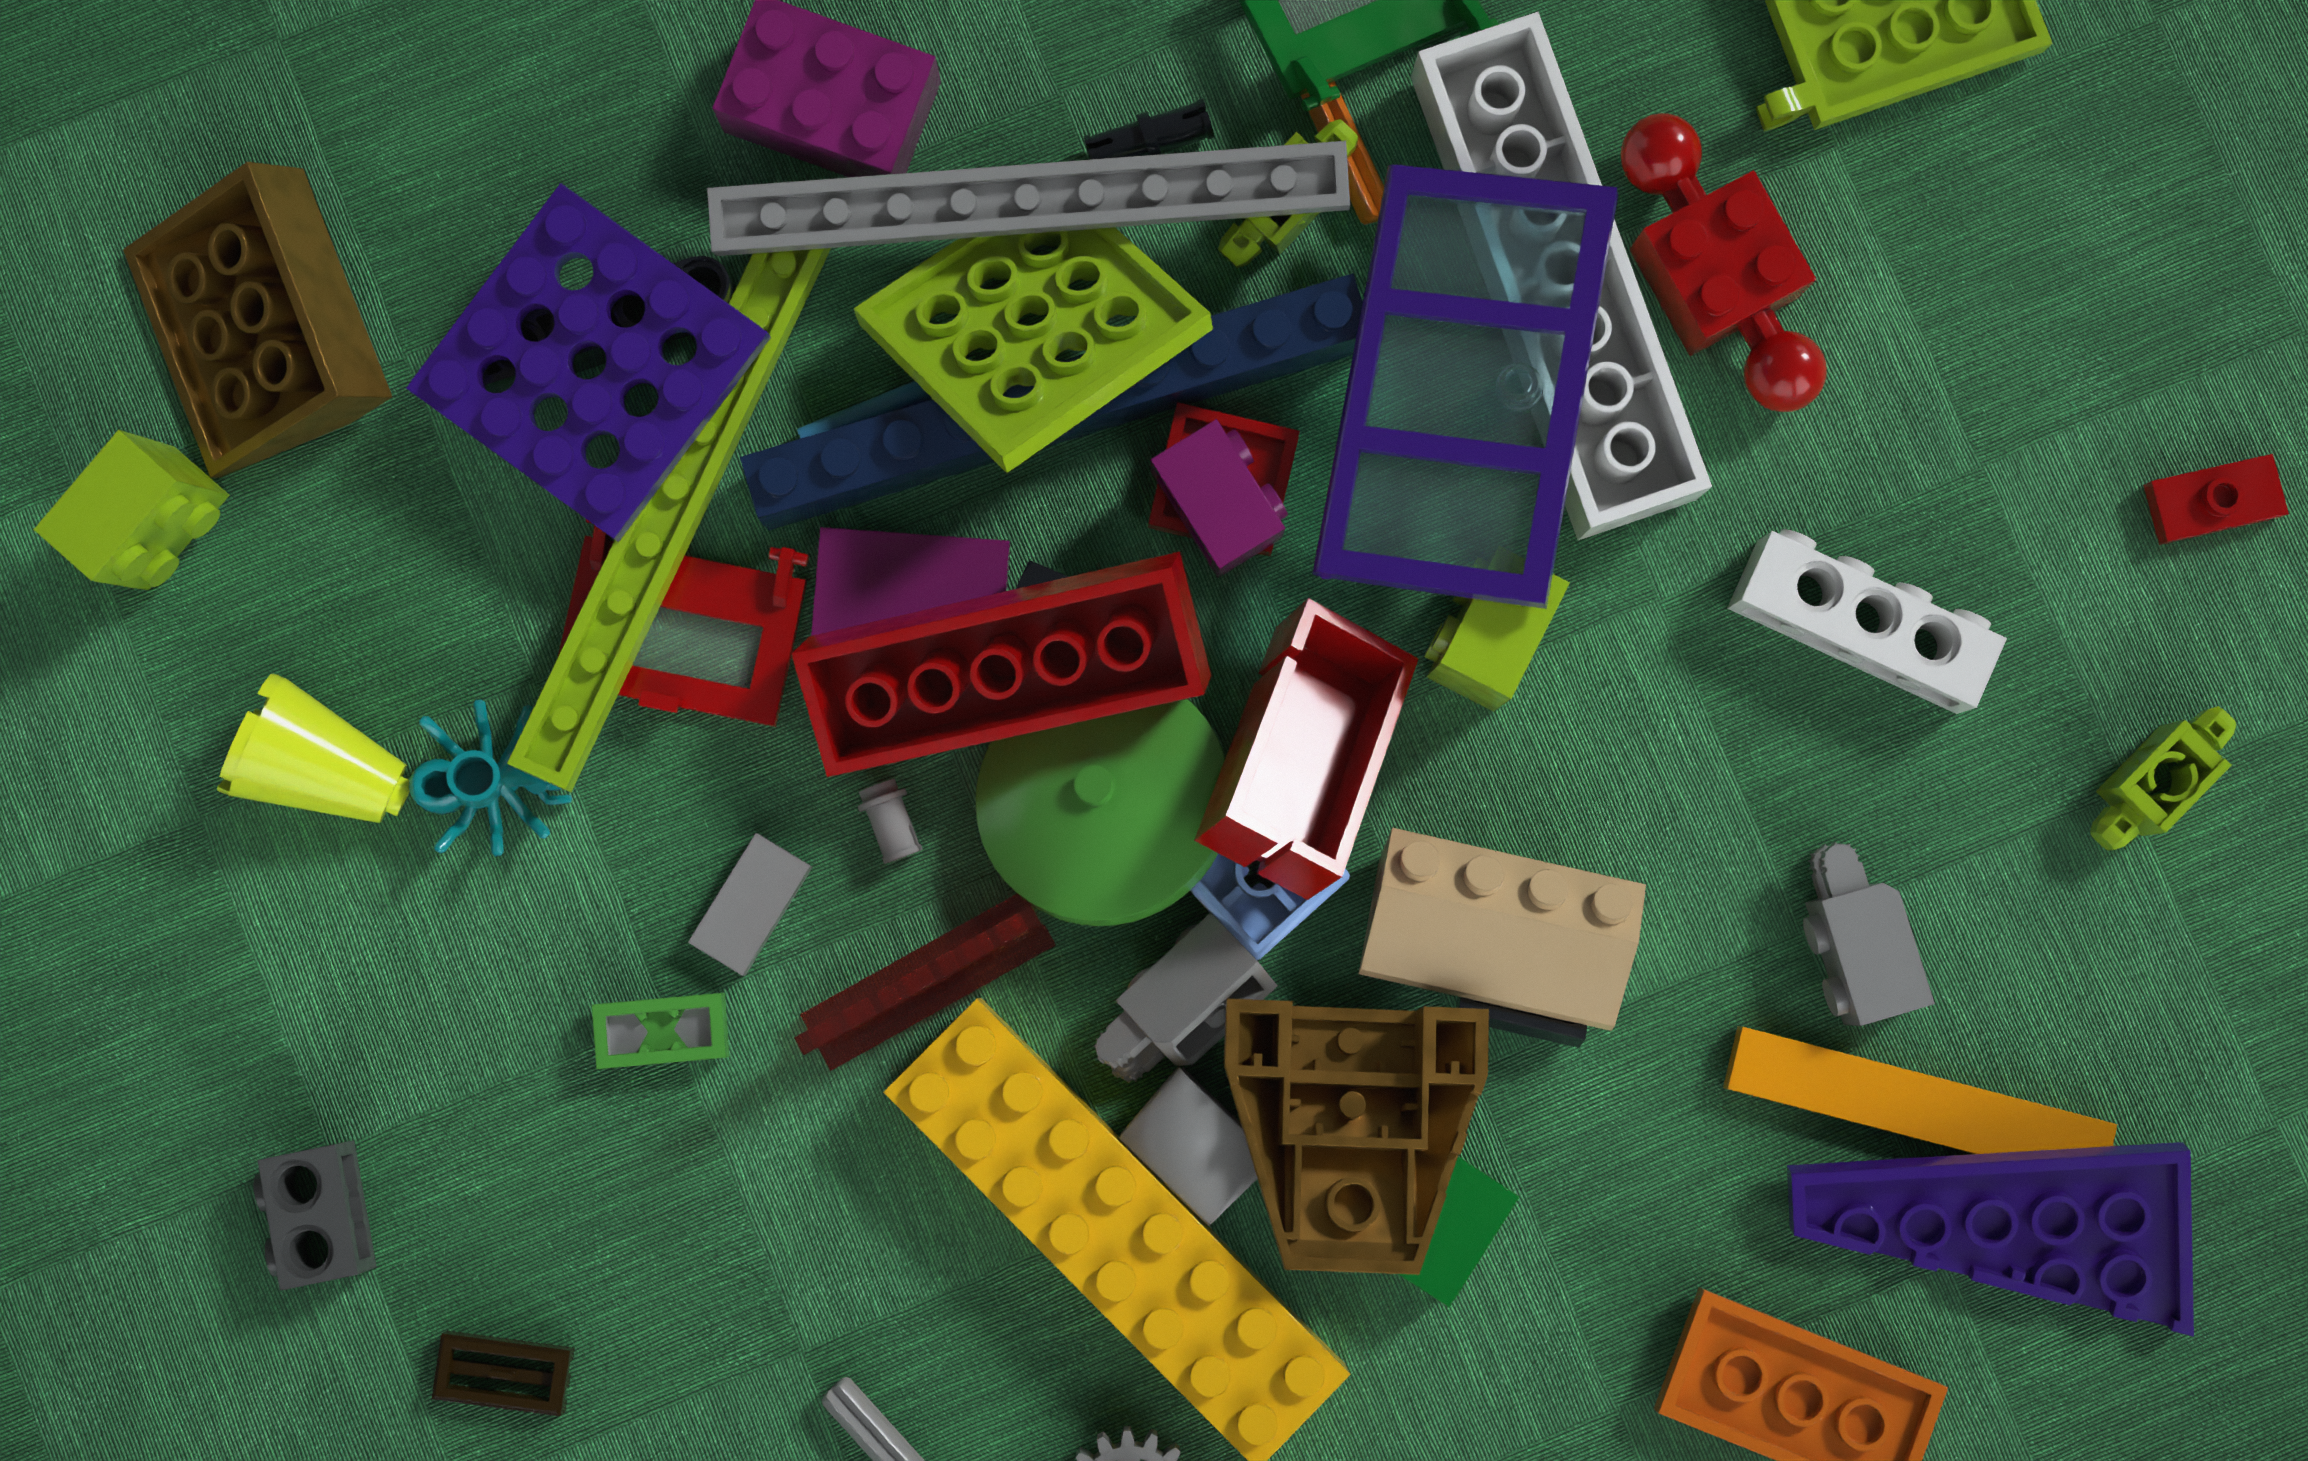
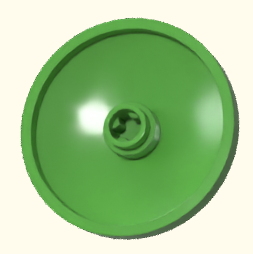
[975,699,1226,926]

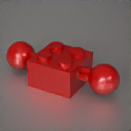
[1620,113,1827,412]

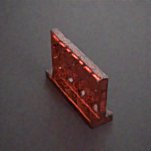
[794,894,1057,1071]

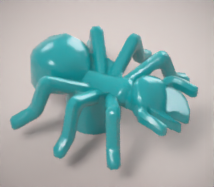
[409,699,572,857]

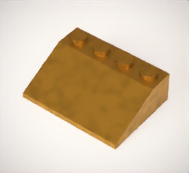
[123,162,392,478]

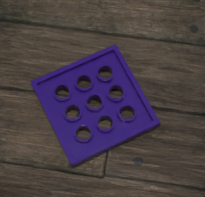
[406,183,771,543]

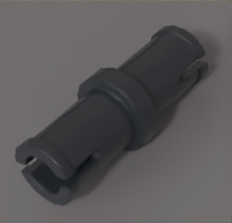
[1084,98,1215,160]

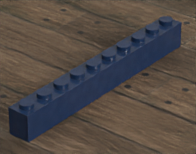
[740,273,1363,531]

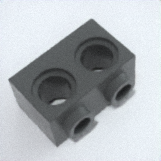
[253,1140,377,1291]

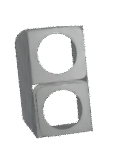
[1119,1066,1257,1226]

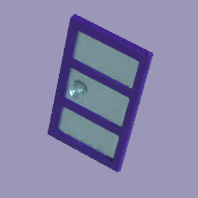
[1312,164,1618,609]

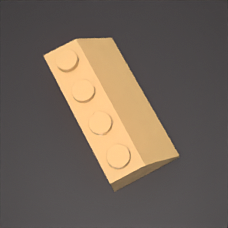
[1359,828,1646,1031]

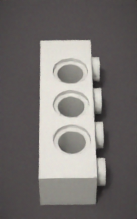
[1727,529,2007,714]

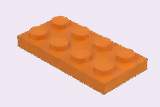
[1654,1287,1948,1461]

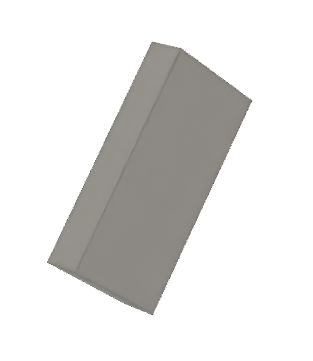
[688,833,813,976]

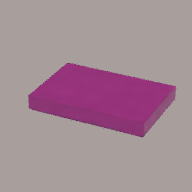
[811,527,1011,636]

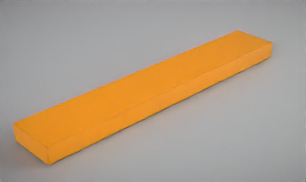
[1723,1026,2118,1154]

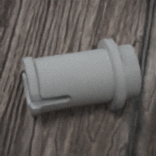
[857,779,923,864]

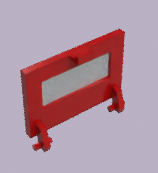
[558,519,809,727]

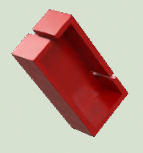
[1194,598,1419,900]

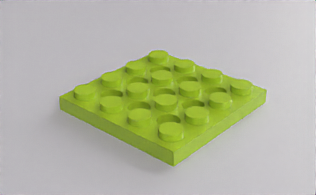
[854,227,1213,473]

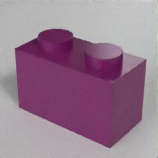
[1150,419,1288,578]

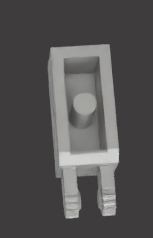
[1803,842,1935,1026]
[1094,912,1277,1083]

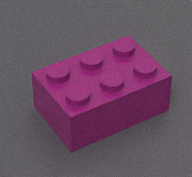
[712,0,941,177]

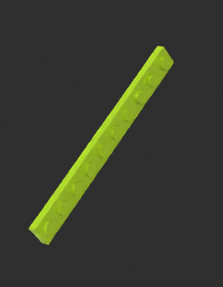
[507,248,831,793]

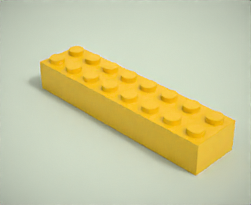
[883,998,1351,1461]

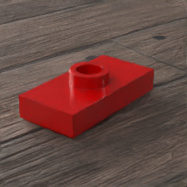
[2143,454,2289,545]

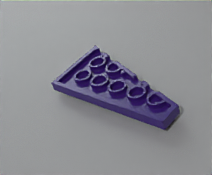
[1787,1142,2194,1337]

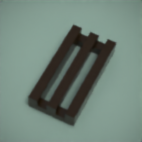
[431,1330,575,1416]

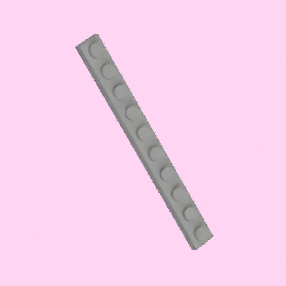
[707,141,1350,256]

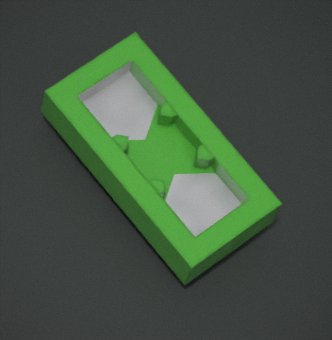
[592,993,730,1069]

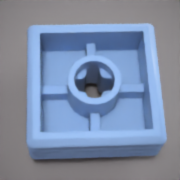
[1190,853,1350,960]

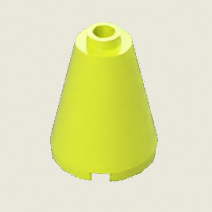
[217,673,410,823]

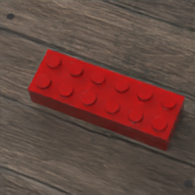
[791,552,1211,777]

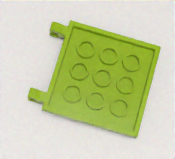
[1755,0,2053,131]

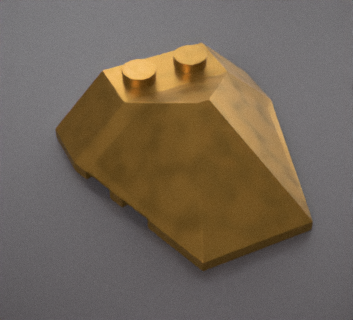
[1224,998,1489,1275]

